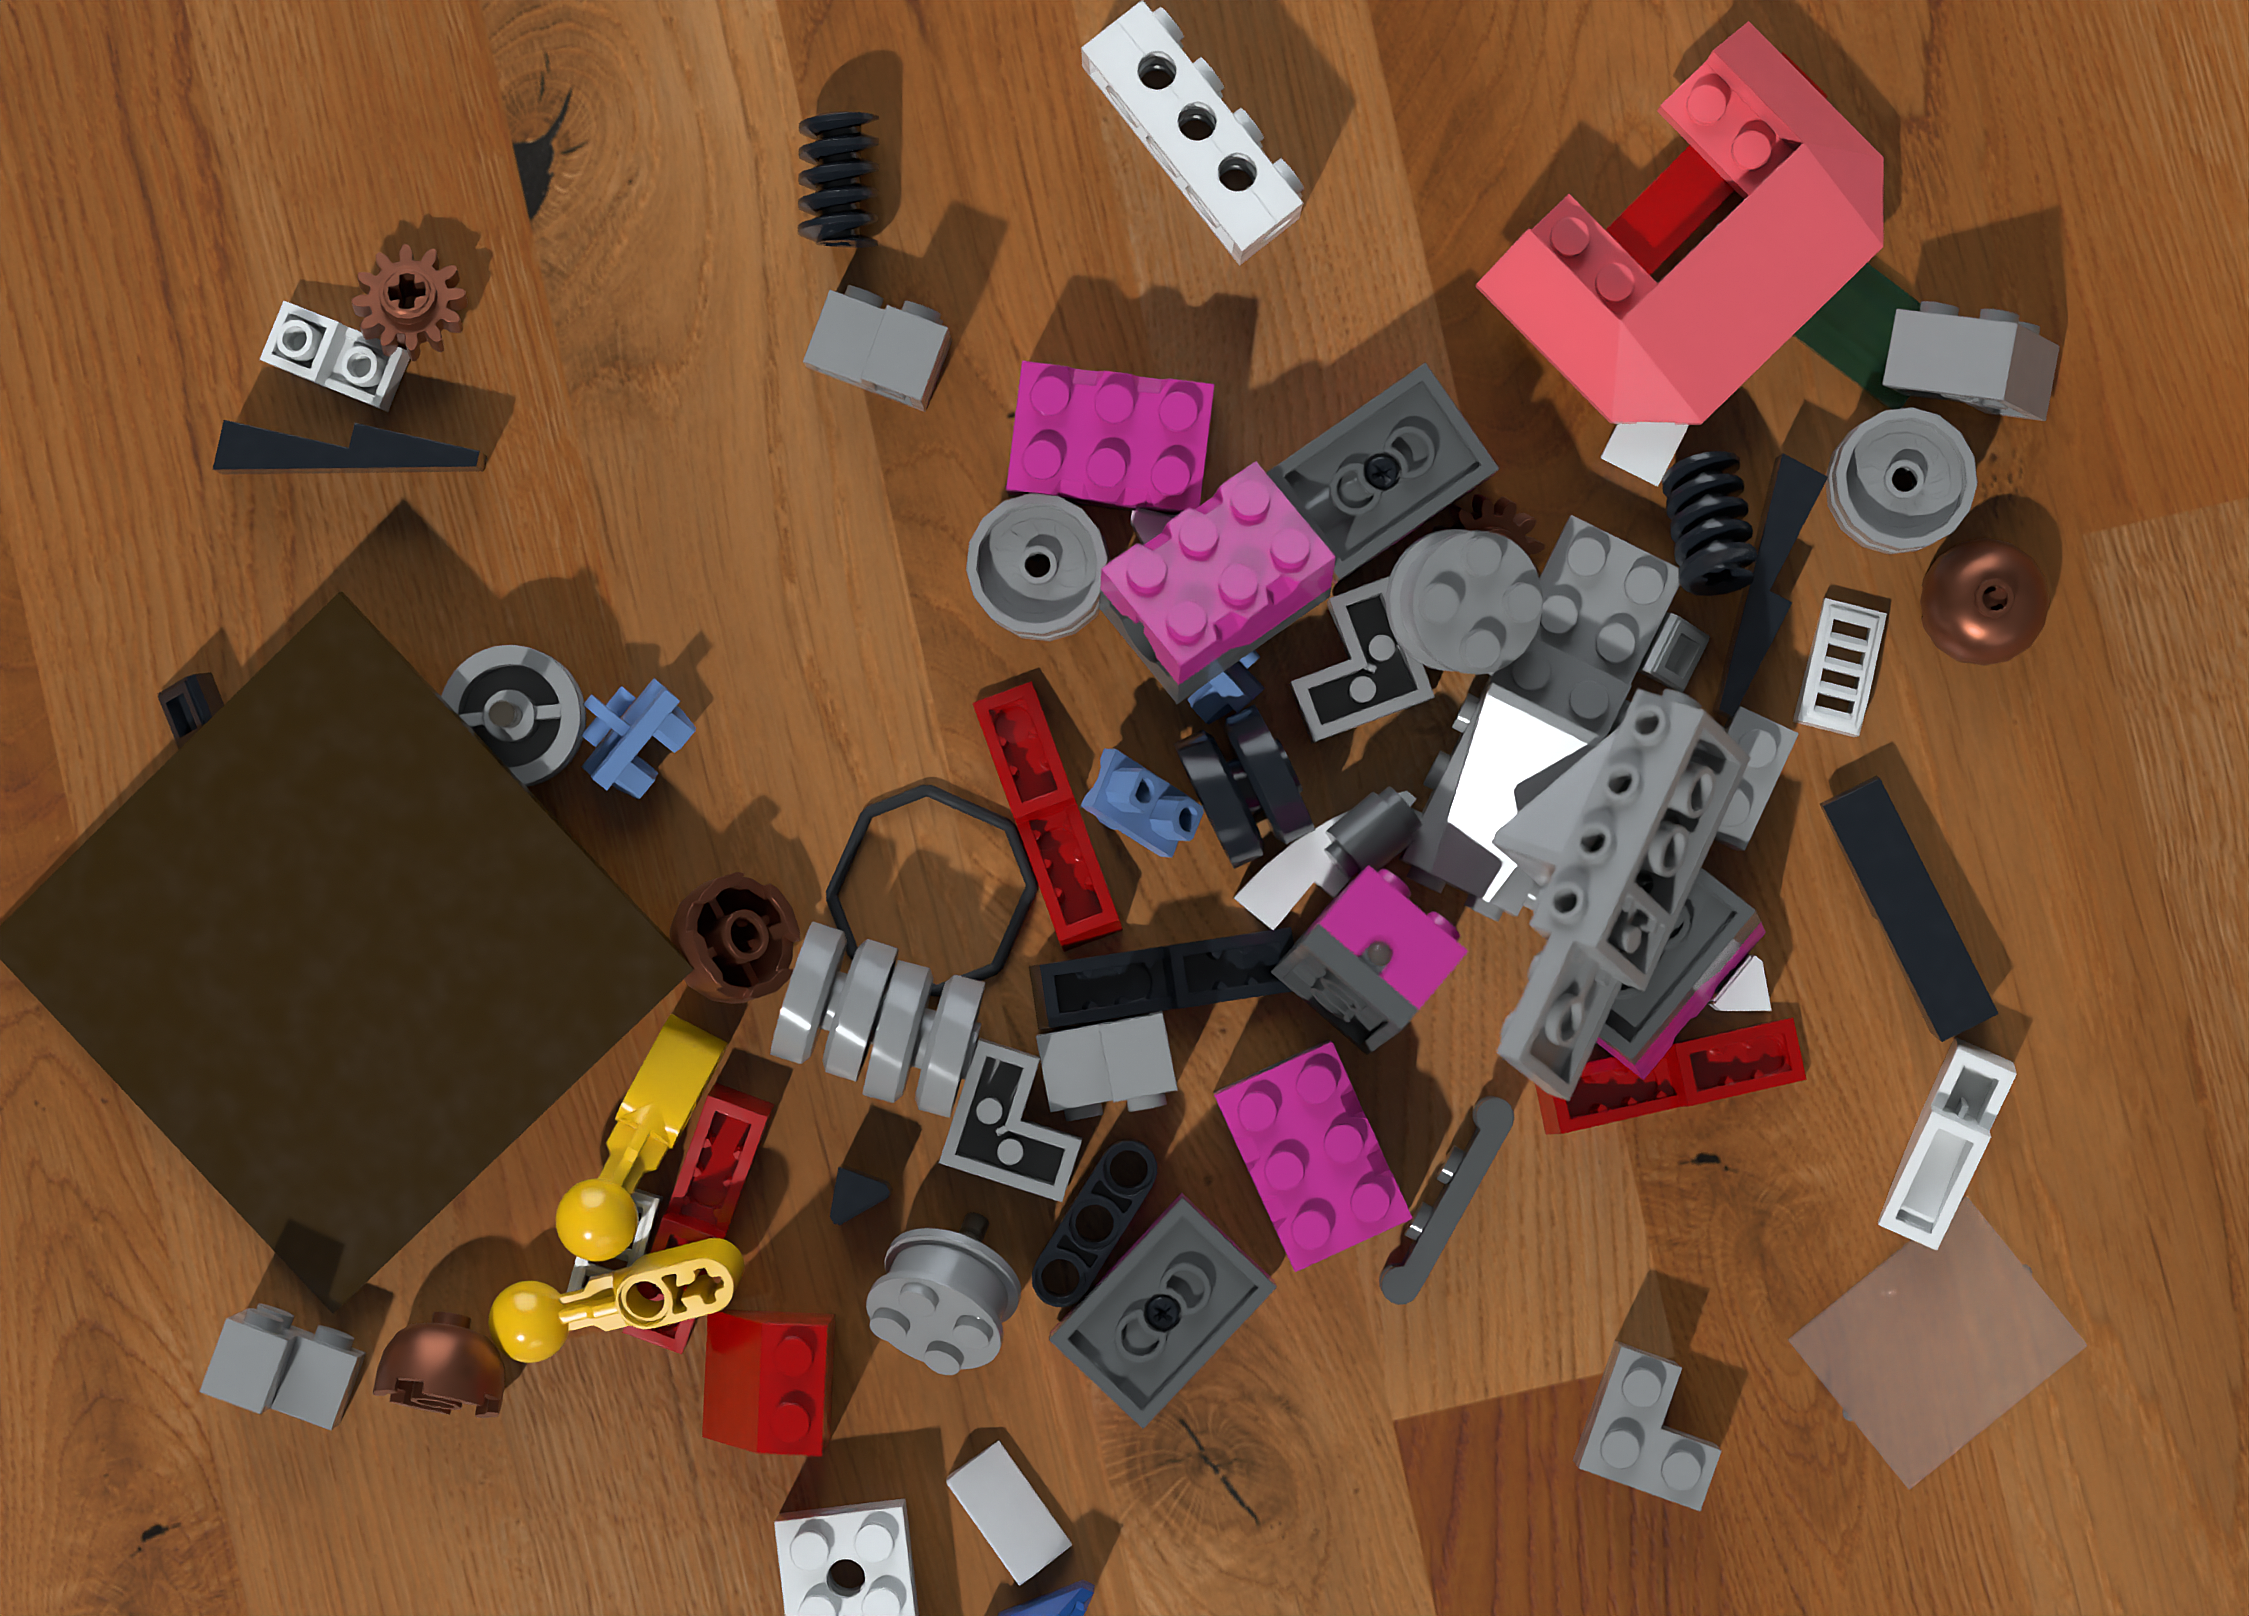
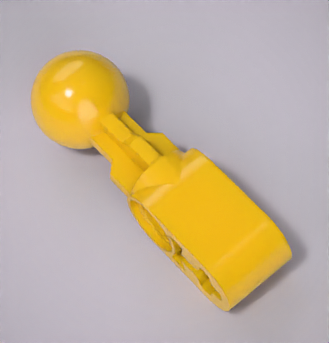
[555,1014,728,1261]
[488,1238,745,1363]

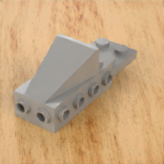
[1398,515,1680,922]
[1491,689,1751,1101]

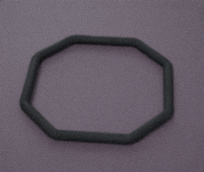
[826,785,1038,996]

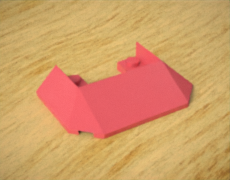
[1475,21,1884,425]

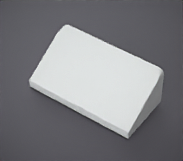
[946,1440,1072,1586]

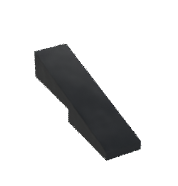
[212,420,487,475]
[1713,453,1828,719]
[1820,775,1999,1042]
[1029,927,1294,1029]

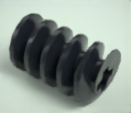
[798,112,879,248]
[1662,451,1757,596]

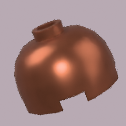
[1920,538,2050,666]
[670,872,800,1004]
[373,1312,505,1418]

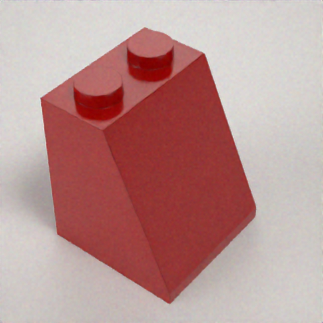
[702,1309,836,1456]

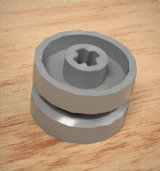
[1825,408,1977,554]
[966,493,1112,641]
[770,922,899,1081]
[863,960,986,1118]

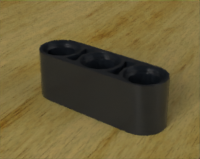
[1032,1138,1157,1307]

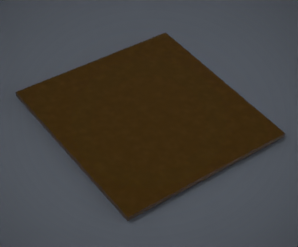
[0,592,694,1314]

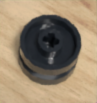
[1173,705,1315,869]

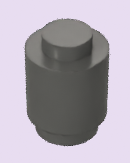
[1324,786,1422,879]

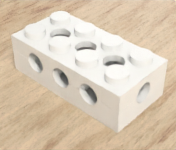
[1081,0,1304,266]
[774,1498,919,1616]

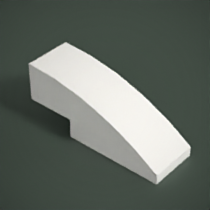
[1233,791,1416,931]
[1878,1037,2017,1250]

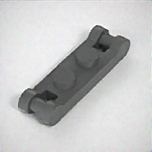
[1379,1096,1514,1305]

